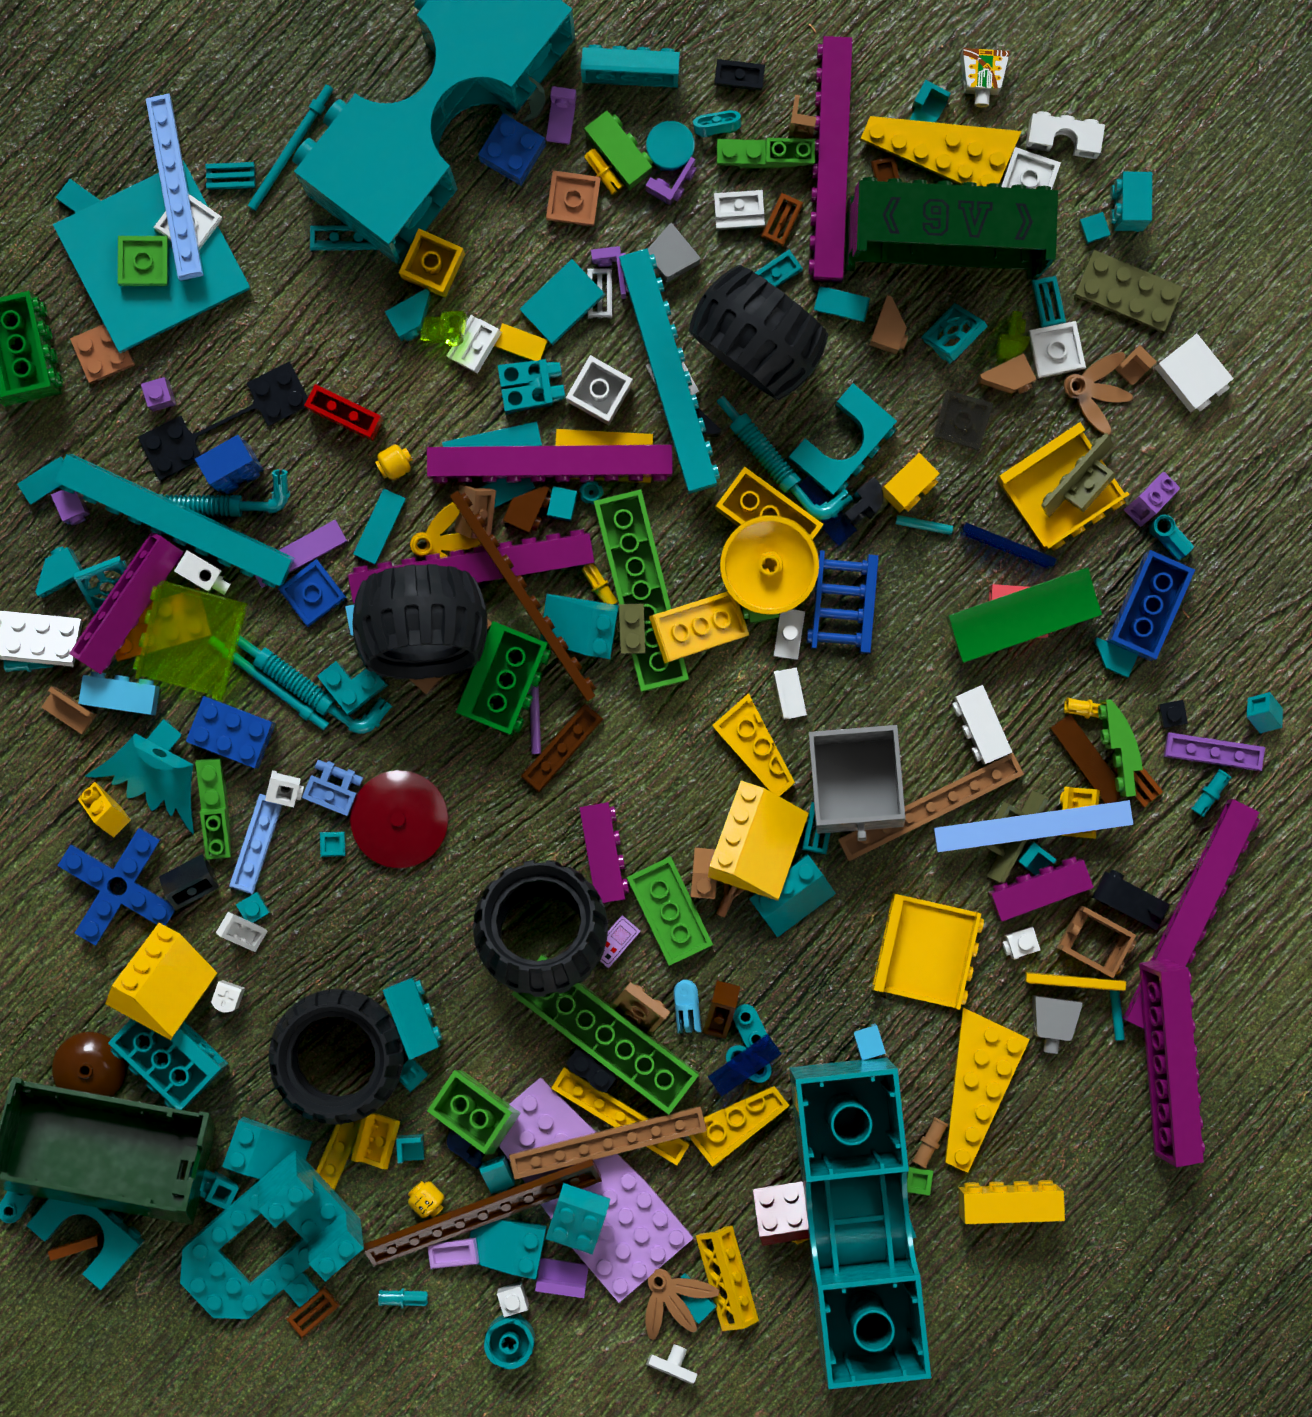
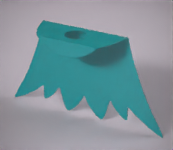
[85,733,194,834]

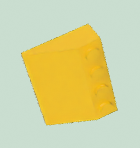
[708,781,809,901]
[105,923,217,1040]

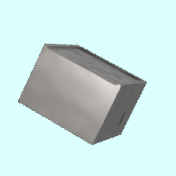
[809,725,905,841]

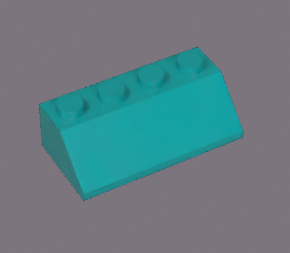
[581,45,680,88]

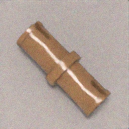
[912,1117,949,1168]

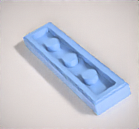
[229,794,283,894]

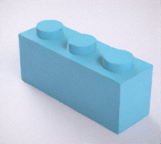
[78,671,160,716]

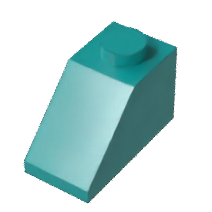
[385,288,432,341]
[35,546,83,598]
[480,1155,515,1194]

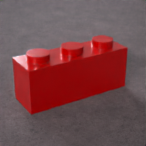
[304,384,384,441]

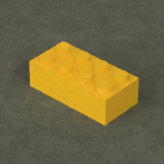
[715,467,824,539]
[958,1180,1065,1224]

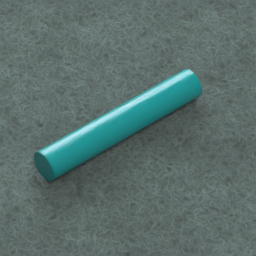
[895,515,953,535]
[1110,990,1125,1040]

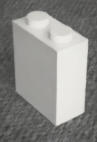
[1154,334,1233,413]

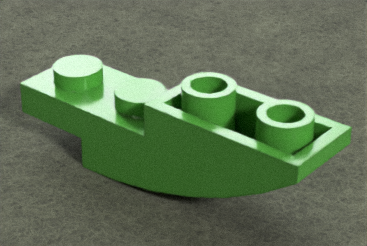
[716,138,815,169]
[1098,699,1143,797]
[195,758,231,860]

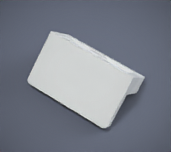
[773,667,807,720]

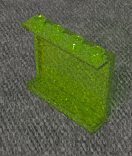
[133,580,248,701]

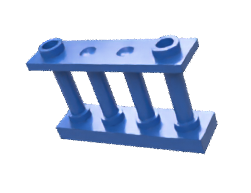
[807,550,879,654]

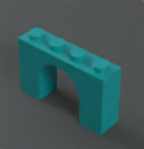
[788,383,897,497]
[26,1199,144,1290]

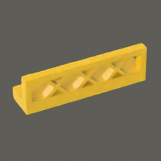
[696,1226,759,1331]

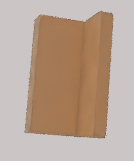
[788,95,816,139]
[454,484,496,539]
[41,686,97,735]

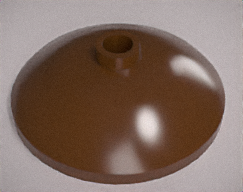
[52,1032,126,1097]

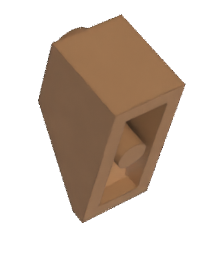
[869,295,908,354]
[977,353,1037,394]
[690,848,717,899]

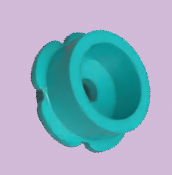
[580,481,603,504]

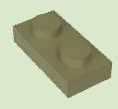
[619,604,645,654]

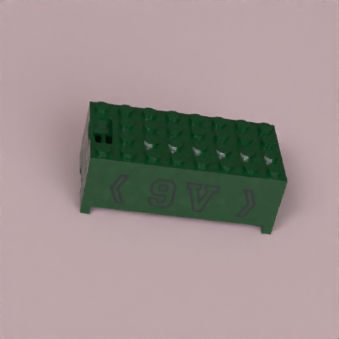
[844,177,1058,280]
[0,1077,216,1225]

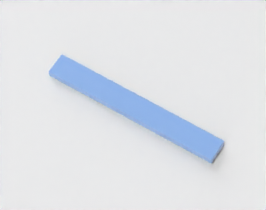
[146,94,204,281]
[933,800,1133,852]

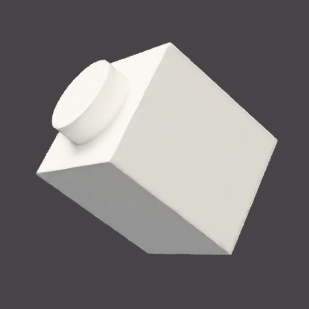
[497,1281,529,1317]

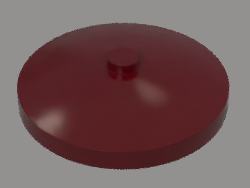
[350,770,449,868]

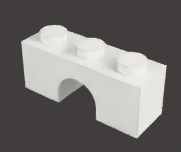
[1025,111,1105,159]

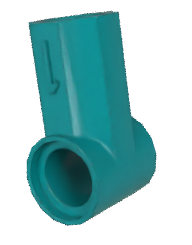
[1148,515,1194,561]

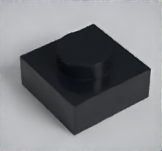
[1158,700,1188,728]

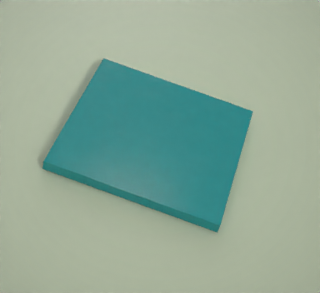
[53,161,251,354]

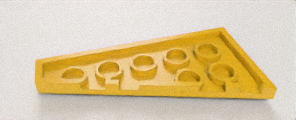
[860,116,1022,187]
[945,1007,1030,1173]

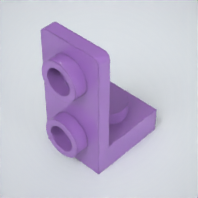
[546,86,577,145]
[646,157,697,206]
[591,246,628,299]
[1124,472,1180,527]

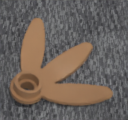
[1064,352,1133,435]
[645,1269,719,1340]

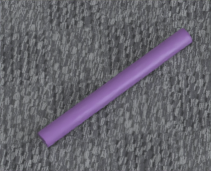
[530,686,541,754]

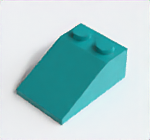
[540,594,619,659]
[222,1117,312,1179]
[469,1218,547,1279]

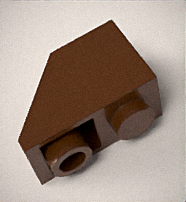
[503,486,551,535]

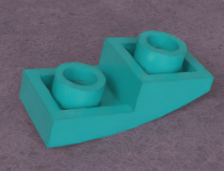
[814,286,870,322]
[17,457,64,505]

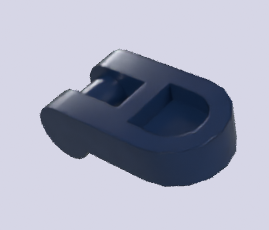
[447,1130,485,1169]

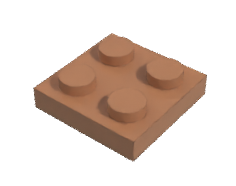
[546,171,601,227]
[70,324,135,384]

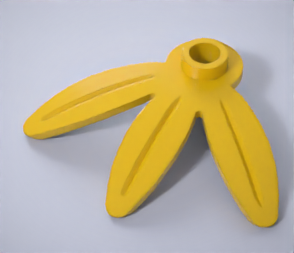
[410,502,481,557]

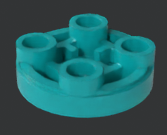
[646,121,695,171]

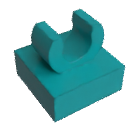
[399,1058,429,1092]

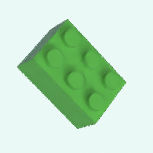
[427,1070,521,1154]

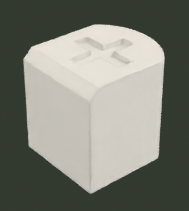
[211,980,245,1012]

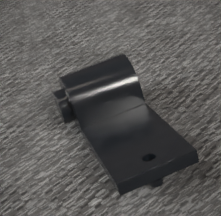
[1092,869,1170,930]

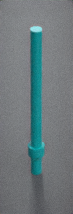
[247,84,334,211]
[208,635,329,731]

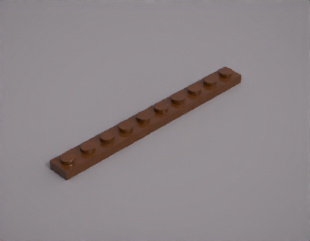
[450,491,596,701]
[363,1159,602,1267]

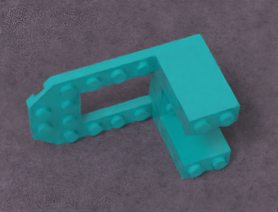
[180,1149,364,1319]

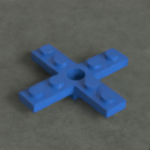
[58,827,176,946]

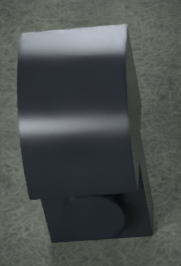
[840,477,883,527]

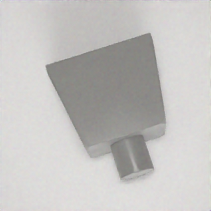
[648,223,701,282]
[1032,995,1082,1054]

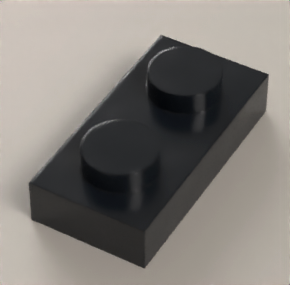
[714,59,765,91]

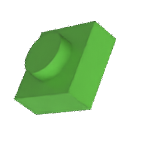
[907,1166,933,1196]

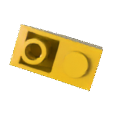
[78,782,131,838]

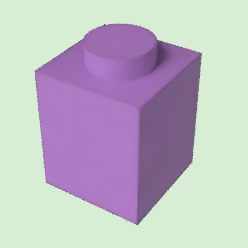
[141,377,176,412]
[51,490,90,525]

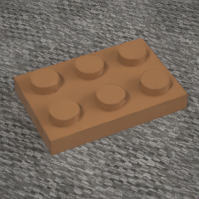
[610,982,670,1036]

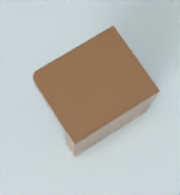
[1115,345,1157,385]

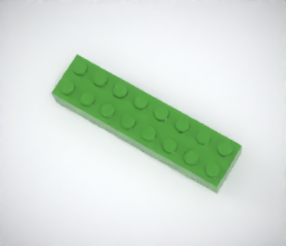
[594,489,689,693]
[511,954,699,1115]

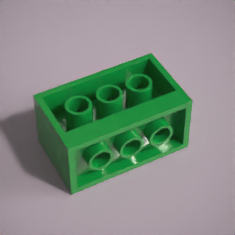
[0,291,63,407]
[456,621,552,736]

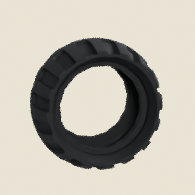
[688,265,829,400]
[352,564,488,680]
[473,860,608,997]
[268,989,404,1124]

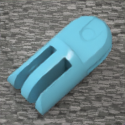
[674,980,701,1034]

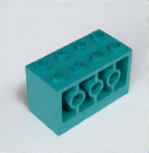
[108,1019,229,1110]

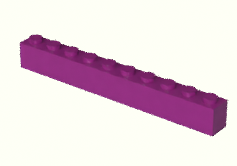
[808,36,852,283]
[427,445,672,484]
[348,529,595,603]
[1123,799,1260,1029]

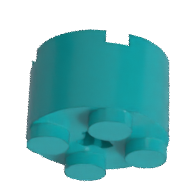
[484,1314,535,1369]

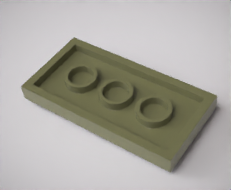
[1074,250,1183,333]

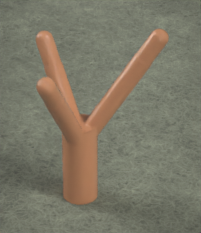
[716,883,744,917]

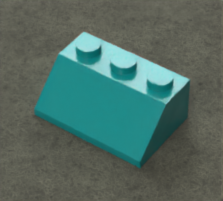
[749,855,836,937]
[382,976,443,1060]

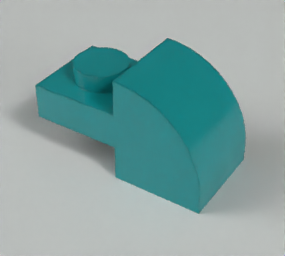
[189,1164,239,1210]

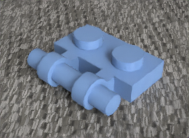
[302,759,363,816]

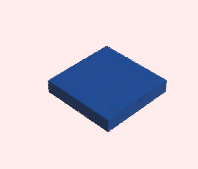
[278,559,347,627]

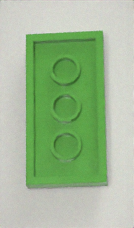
[627,856,713,966]

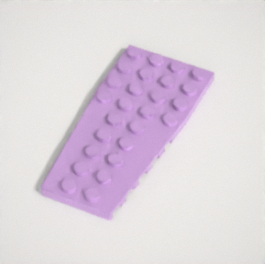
[499,1077,694,1303]

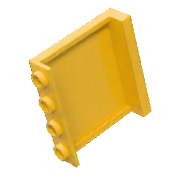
[996,422,1130,551]
[872,893,984,1010]

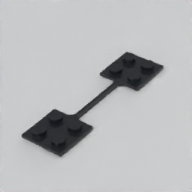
[138,361,308,480]

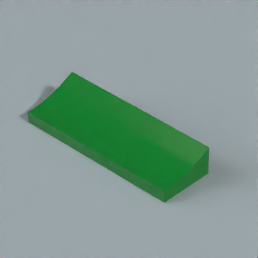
[946,567,1102,663]

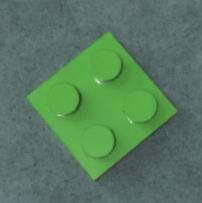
[118,236,168,286]

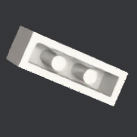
[952,685,1012,765]

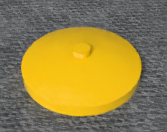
[720,515,819,614]

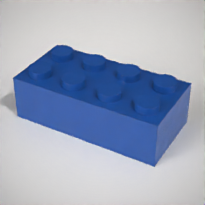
[1107,550,1195,661]

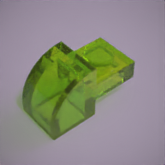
[420,311,468,347]
[996,311,1030,363]

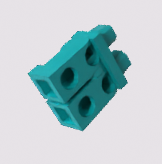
[498,359,565,415]

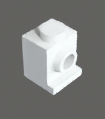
[265,770,304,807]

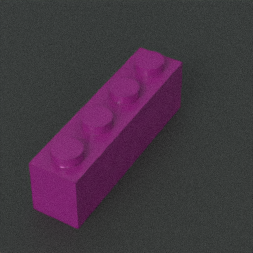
[579,802,629,903]
[988,856,1094,921]

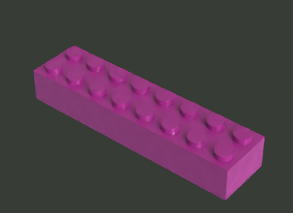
[1139,959,1205,1167]

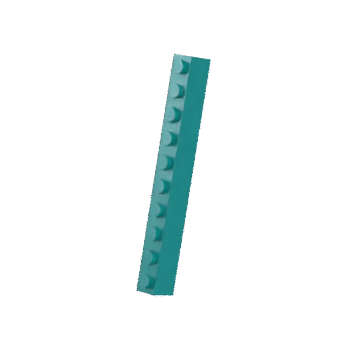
[619,248,720,494]
[55,454,295,588]

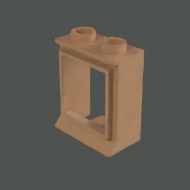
[1057,905,1136,978]

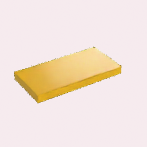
[555,429,653,483]
[649,591,749,663]

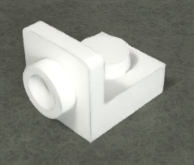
[1002,927,1040,960]

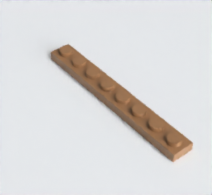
[837,753,1024,861]
[509,1106,707,1180]

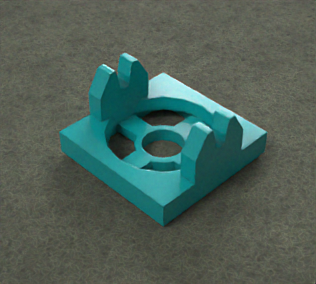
[921,303,988,364]
[73,556,127,614]

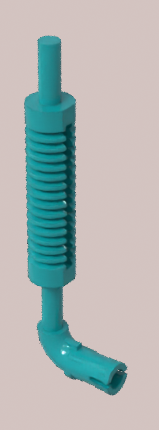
[717,396,854,520]
[159,469,290,517]
[234,635,392,734]

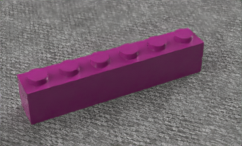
[69,532,183,674]

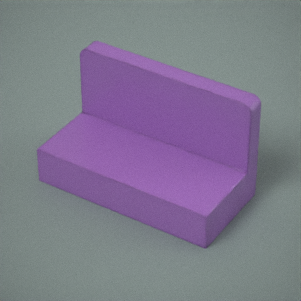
[535,1258,589,1298]

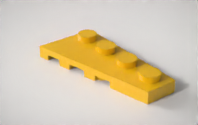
[712,693,795,796]
[689,1086,790,1167]

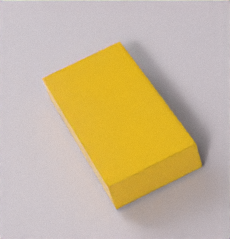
[494,323,548,361]

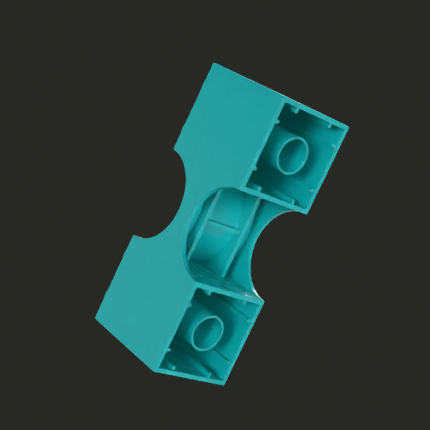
[292,0,575,265]
[789,1057,931,1389]

